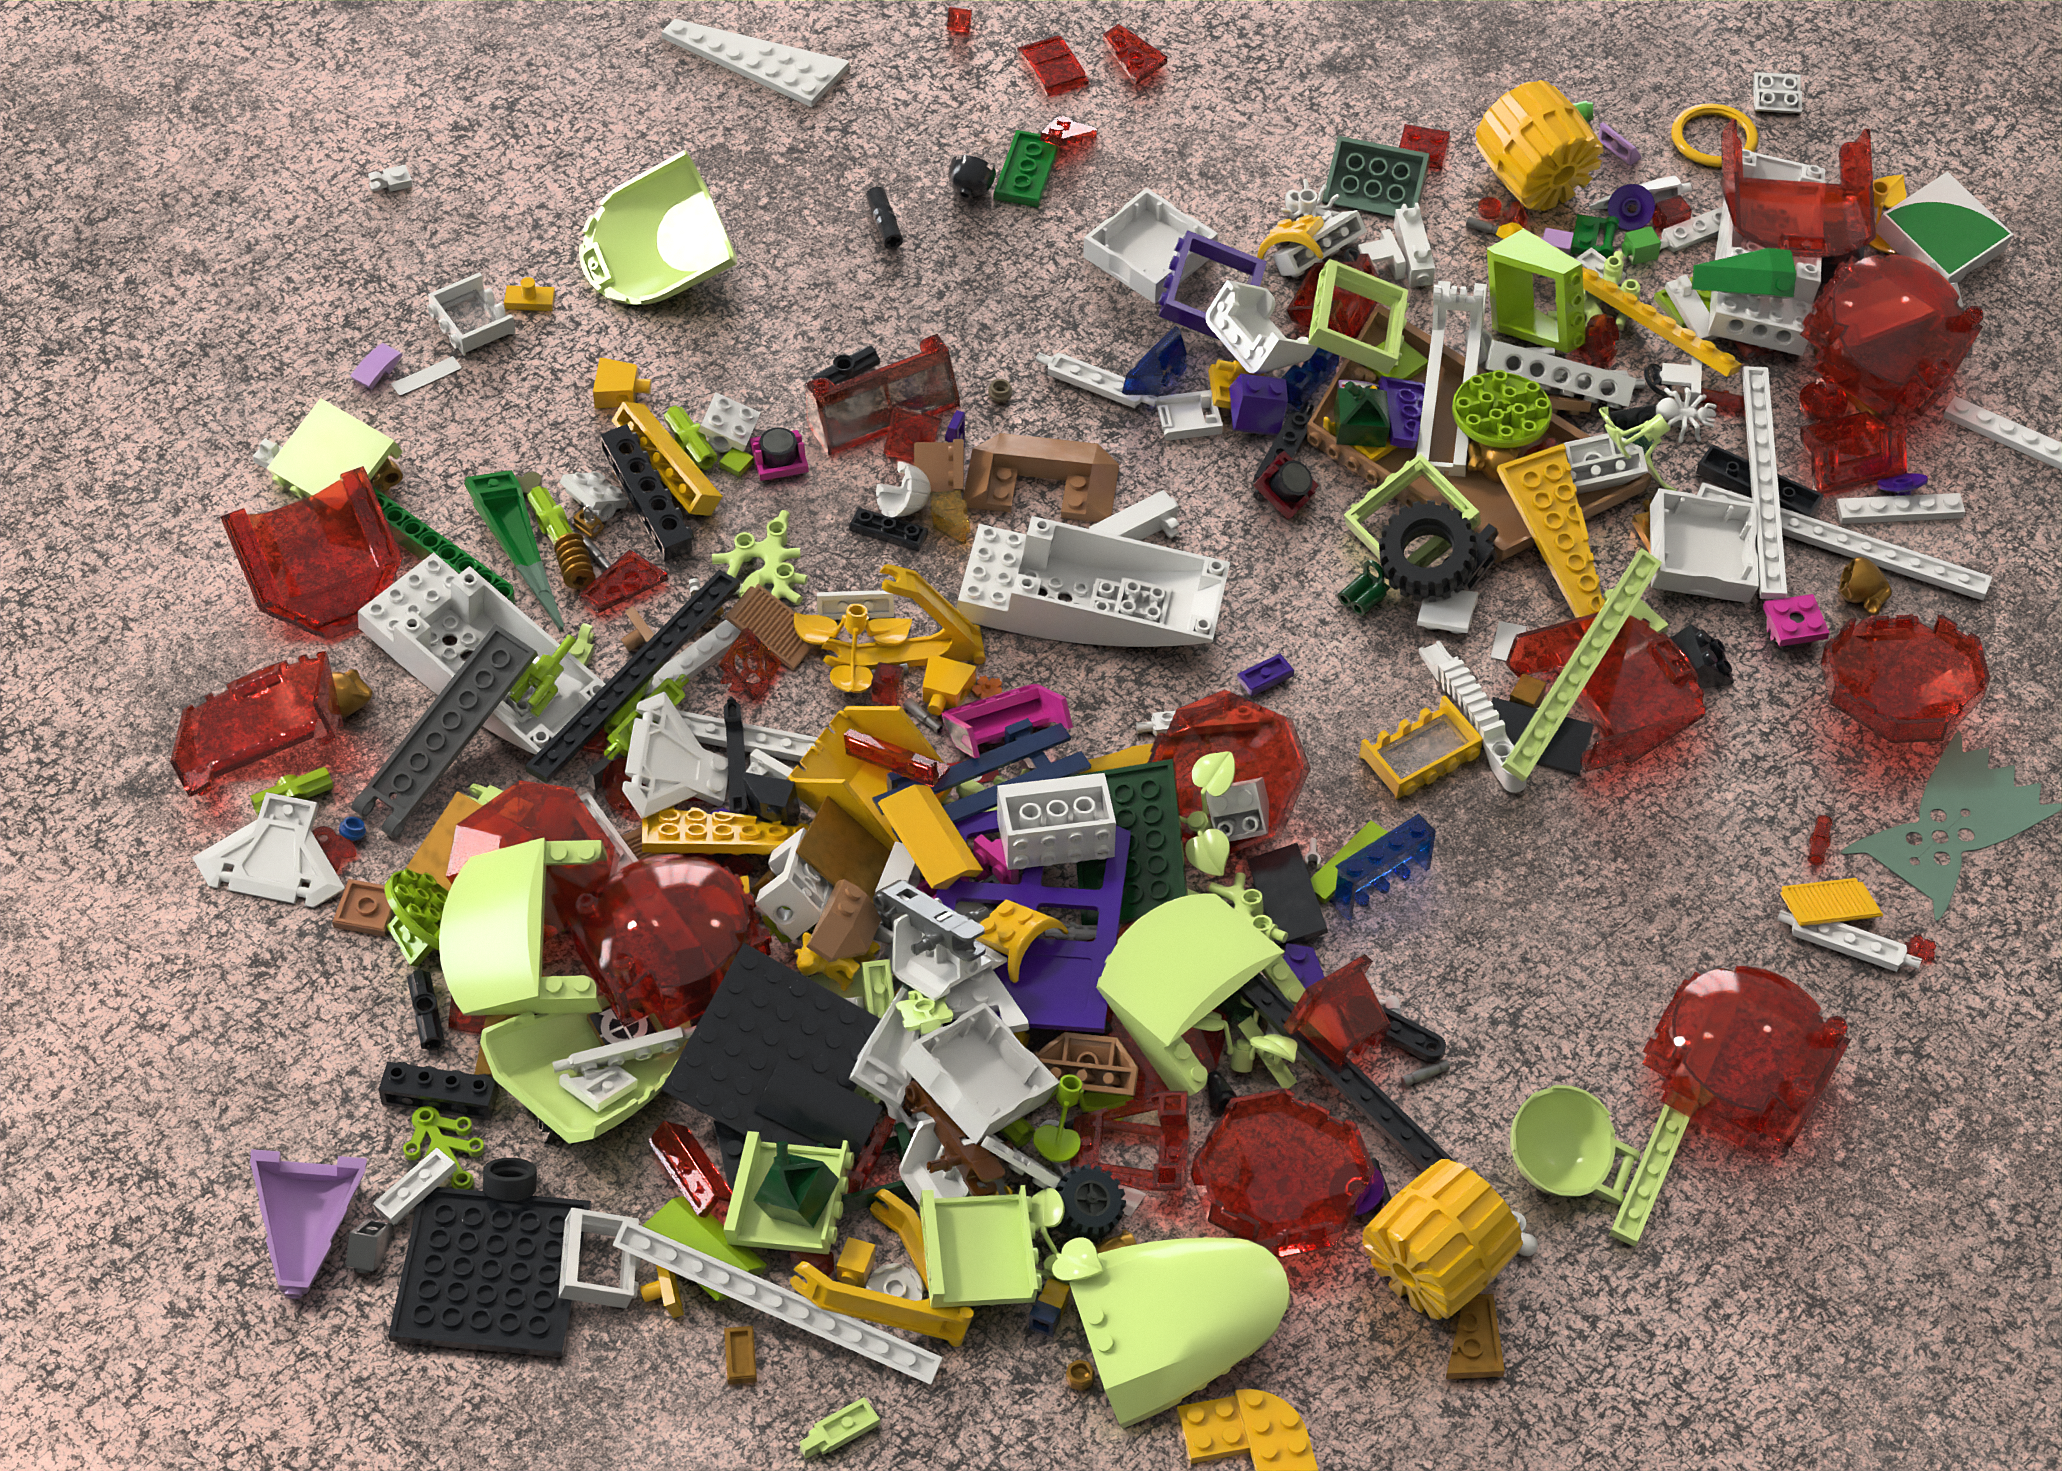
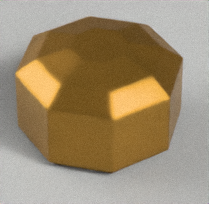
[1065,1359,1095,1391]

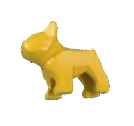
[794,932,881,992]

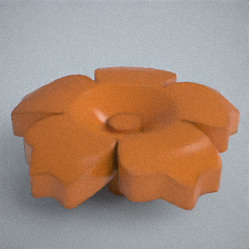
[972,675,1002,699]

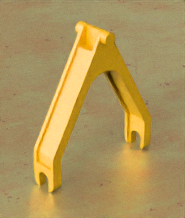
[821,564,986,671]
[790,1189,974,1347]

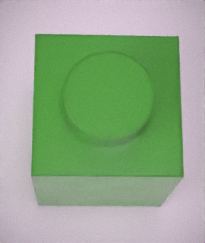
[1622,226,1661,265]

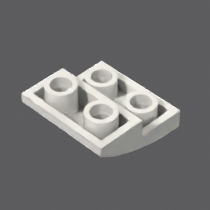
[1753,72,1802,114]
[1417,590,1478,634]

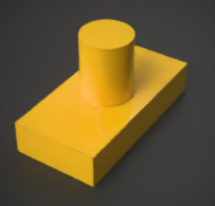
[504,277,555,311]
[640,1265,684,1318]

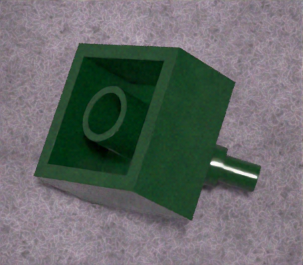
[1334,381,1390,447]
[753,1141,839,1229]

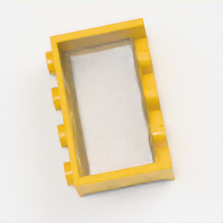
[1359,695,1483,799]

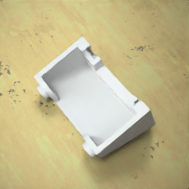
[1206,280,1318,374]

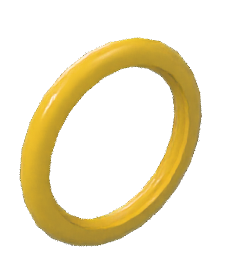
[1671,103,1759,167]

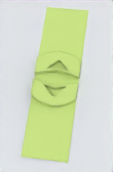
[1238,1016,1297,1091]

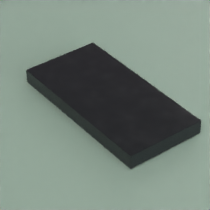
[1247,843,1328,948]

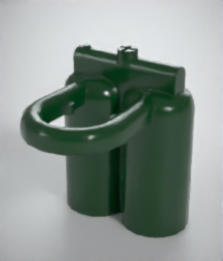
[1337,560,1390,616]

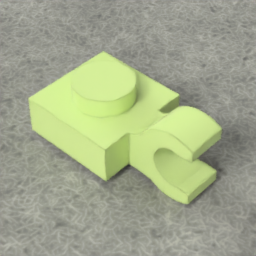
[568,623,594,667]

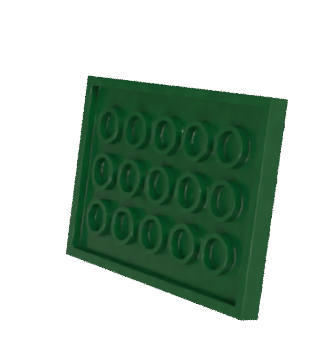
[1069,759,1188,926]

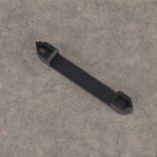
[723,696,749,815]

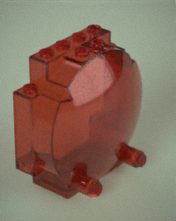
[1800,254,1983,418]
[568,854,772,1030]
[1642,966,1851,1151]

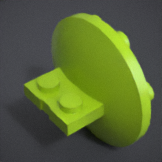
[1452,370,1552,448]
[385,868,449,967]

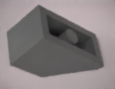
[345,1219,394,1273]

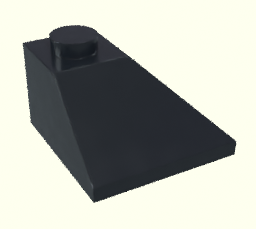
[742,772,800,822]

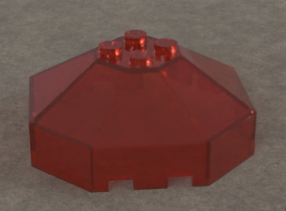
[1820,613,1991,743]
[1147,689,1311,857]
[446,780,620,944]
[1190,1088,1375,1258]

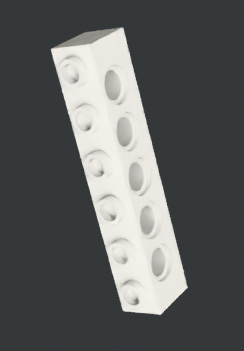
[1484,339,1637,410]

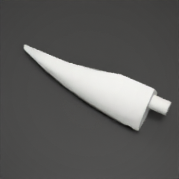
[1589,175,1692,210]

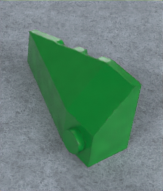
[1691,248,1796,299]

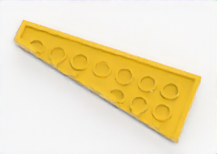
[1496,443,1605,634]
[642,806,809,855]

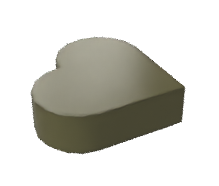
[516,472,542,499]

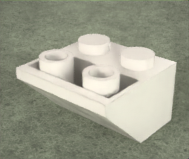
[1206,777,1269,841]

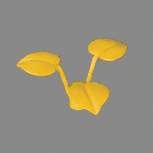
[1823,175,1906,254]
[794,604,912,693]

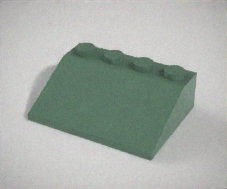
[1322,136,1430,217]

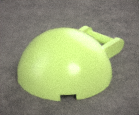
[1510,1085,1640,1205]

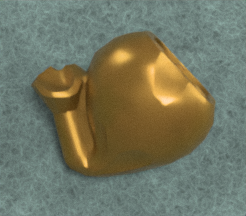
[1467,441,1521,483]
[1838,557,1892,615]
[318,669,373,720]

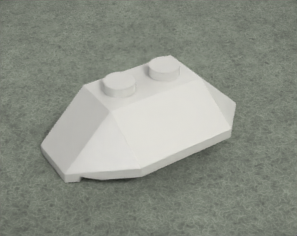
[1564,433,1648,495]

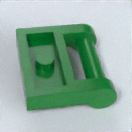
[1570,214,1619,259]

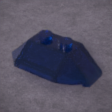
[1122,326,1187,395]

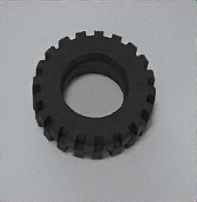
[1379,500,1477,602]

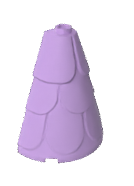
[250,1149,367,1299]

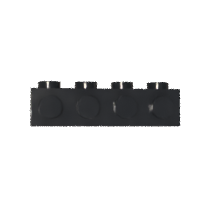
[378,1062,499,1121]

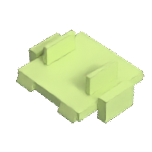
[896,990,954,1035]

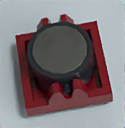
[1253,451,1319,520]

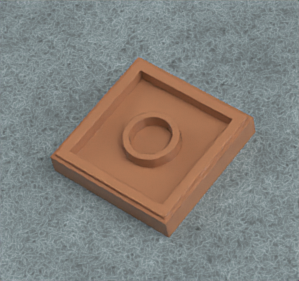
[332,879,394,937]

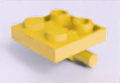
[1208,359,1264,409]

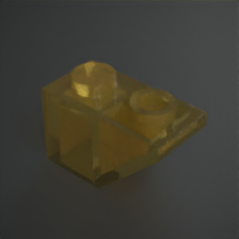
[930,490,970,545]

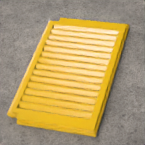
[1780,878,1883,926]

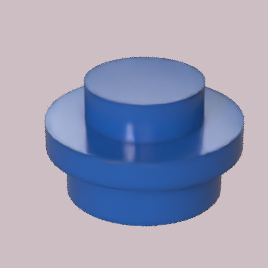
[339,817,366,841]

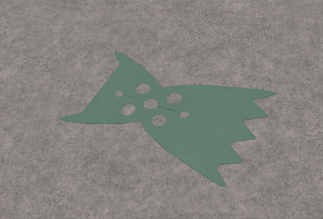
[1841,731,2062,921]

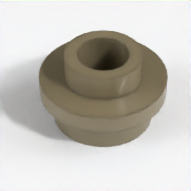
[988,379,1013,402]

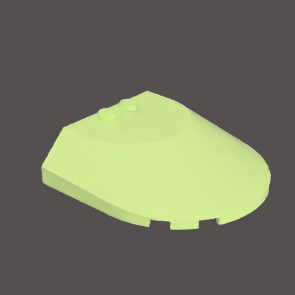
[579,151,737,305]

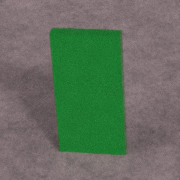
[993,130,1061,207]

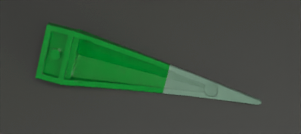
[464,470,564,632]

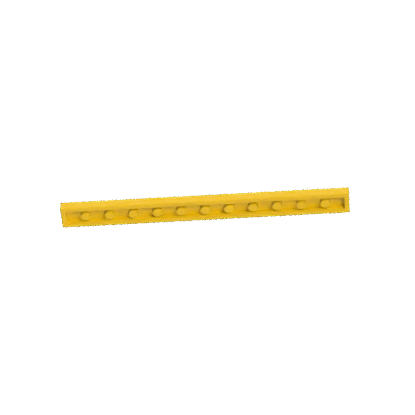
[1496,222,1742,377]

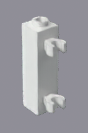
[1394,203,1435,287]
[1089,490,1179,541]

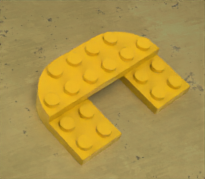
[1177,1389,1318,1471]

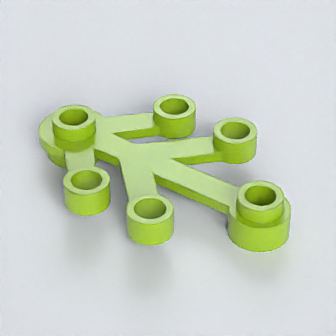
[403,1106,485,1190]

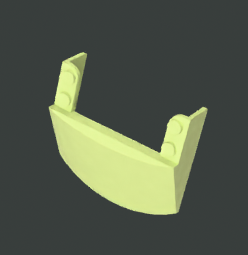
[439,838,607,1016]
[1096,893,1312,1100]

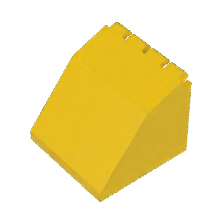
[786,706,954,851]

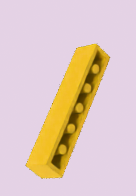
[612,401,723,516]

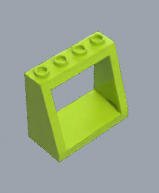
[1487,228,1586,353]

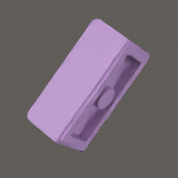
[1598,122,1641,165]

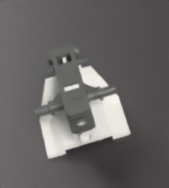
[873,880,1007,1001]

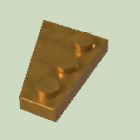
[1446,1294,1505,1379]

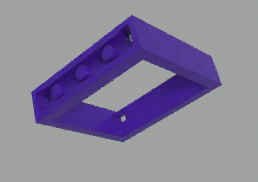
[1158,230,1267,341]

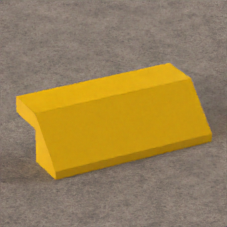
[878,784,983,889]

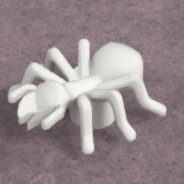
[1281,178,1340,223]
[1656,387,1717,443]

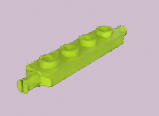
[604,674,689,760]

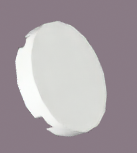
[866,1263,924,1301]

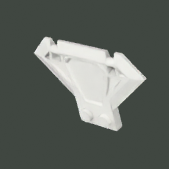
[622,692,729,819]
[192,792,345,908]

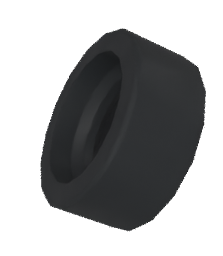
[483,1158,537,1201]

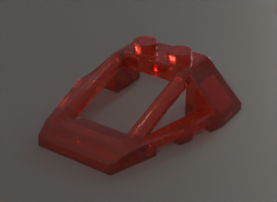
[1070,1091,1190,1191]

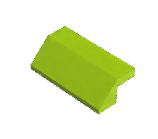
[642,1194,767,1302]

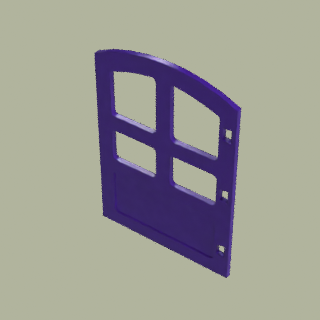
[936,810,1131,1033]

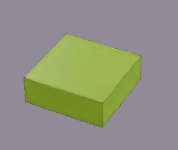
[719,447,754,478]

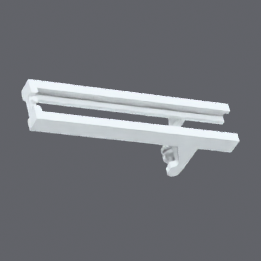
[1416,281,1487,477]

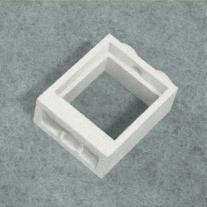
[875,841,922,912]

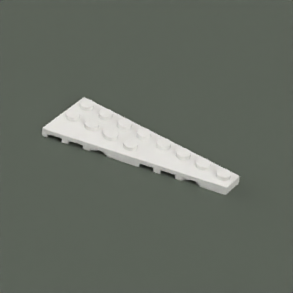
[662,19,849,107]

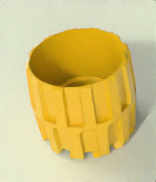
[1475,80,1604,211]
[1362,1159,1523,1320]

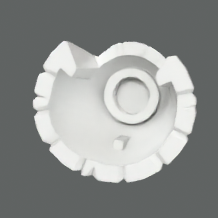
[876,461,931,518]

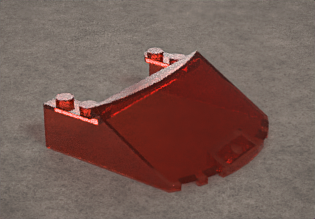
[1720,119,1876,258]
[1505,612,1706,772]
[170,651,344,797]

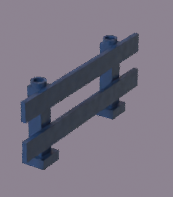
[872,718,1091,843]

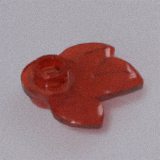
[312,826,356,873]

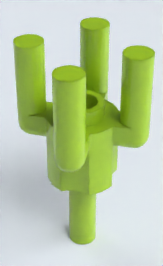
[509,634,577,717]

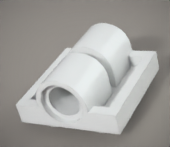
[698,392,761,452]
[560,471,629,522]

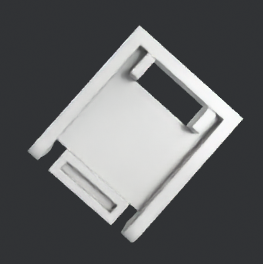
[1156,390,1223,440]

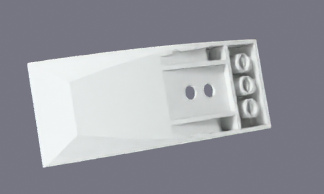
[1708,148,1825,356]
[956,516,1230,647]
[358,552,605,755]

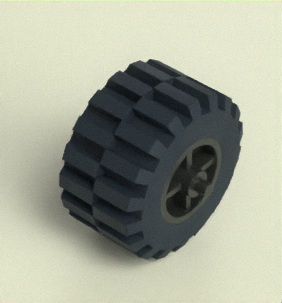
[1055,1164,1126,1242]

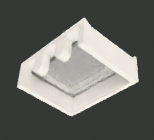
[427,272,515,356]

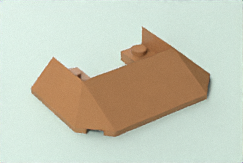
[962,433,1119,522]

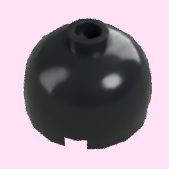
[948,155,996,199]

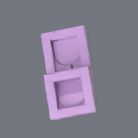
[350,343,403,390]

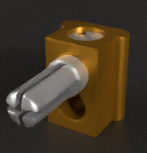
[573,505,605,539]

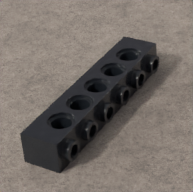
[600,424,694,562]

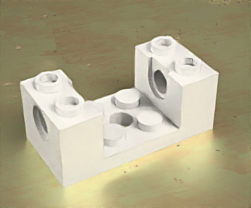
[755,827,833,941]

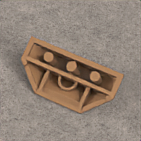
[806,879,882,962]
[1034,1032,1138,1096]

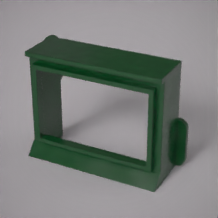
[818,1122,913,1214]

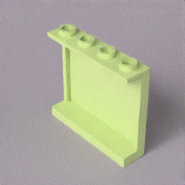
[267,398,403,522]
[723,1131,854,1254]
[919,1185,1042,1308]

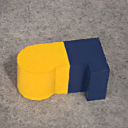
[1029,1278,1071,1338]

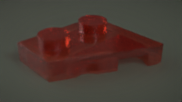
[1040,116,1098,147]

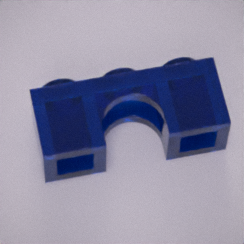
[1281,347,1340,409]

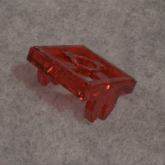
[718,628,782,701]

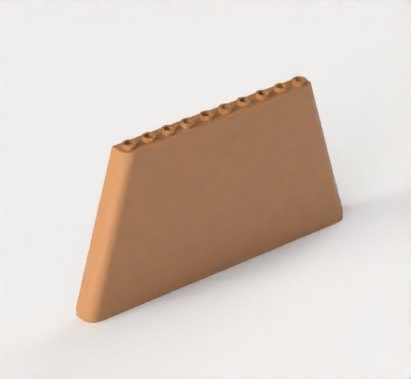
[1307,304,1652,563]

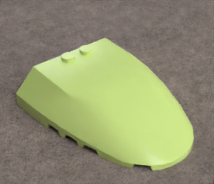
[480,992,691,1144]
[1069,1238,1290,1428]

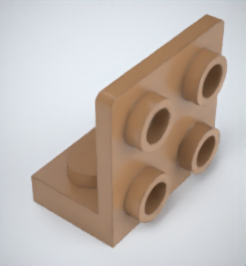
[914,439,964,493]

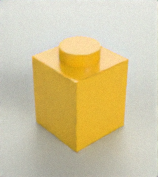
[836,1237,876,1288]

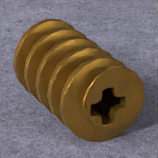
[554,533,596,589]

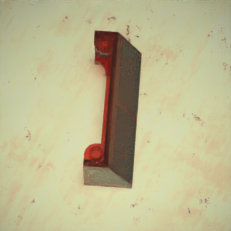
[805,334,960,456]

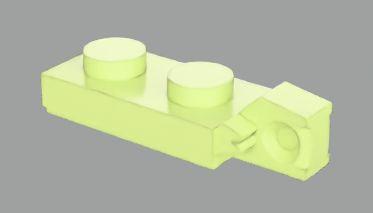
[800,1397,880,1459]

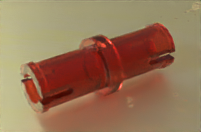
[1700,387,1745,411]
[1807,815,1833,866]

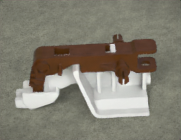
[884,1080,1013,1205]

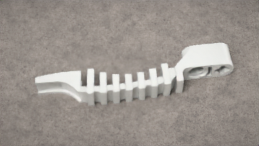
[1419,641,1526,793]

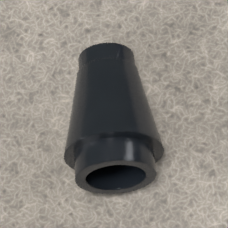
[1206,1071,1237,1113]

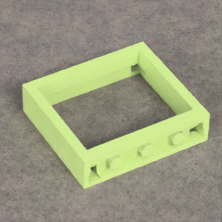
[1308,259,1409,374]
[1344,453,1481,568]

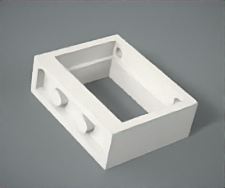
[558,1208,641,1309]

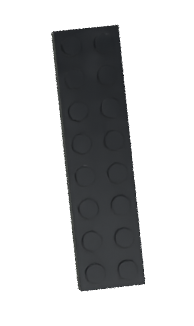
[1696,444,1824,518]

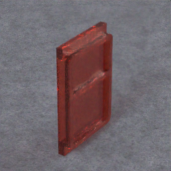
[1017,35,1089,97]

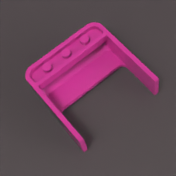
[942,684,1073,758]

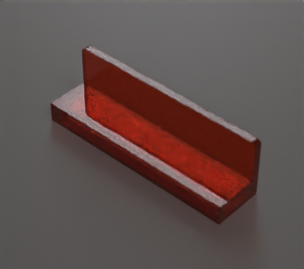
[843,728,950,787]
[648,1120,732,1218]

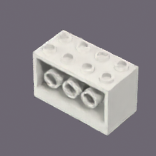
[997,773,1116,870]

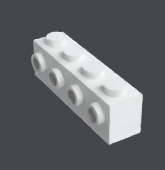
[1272,210,1367,278]

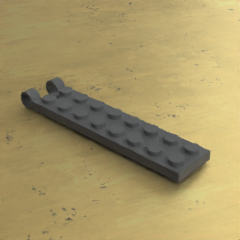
[351,624,538,838]

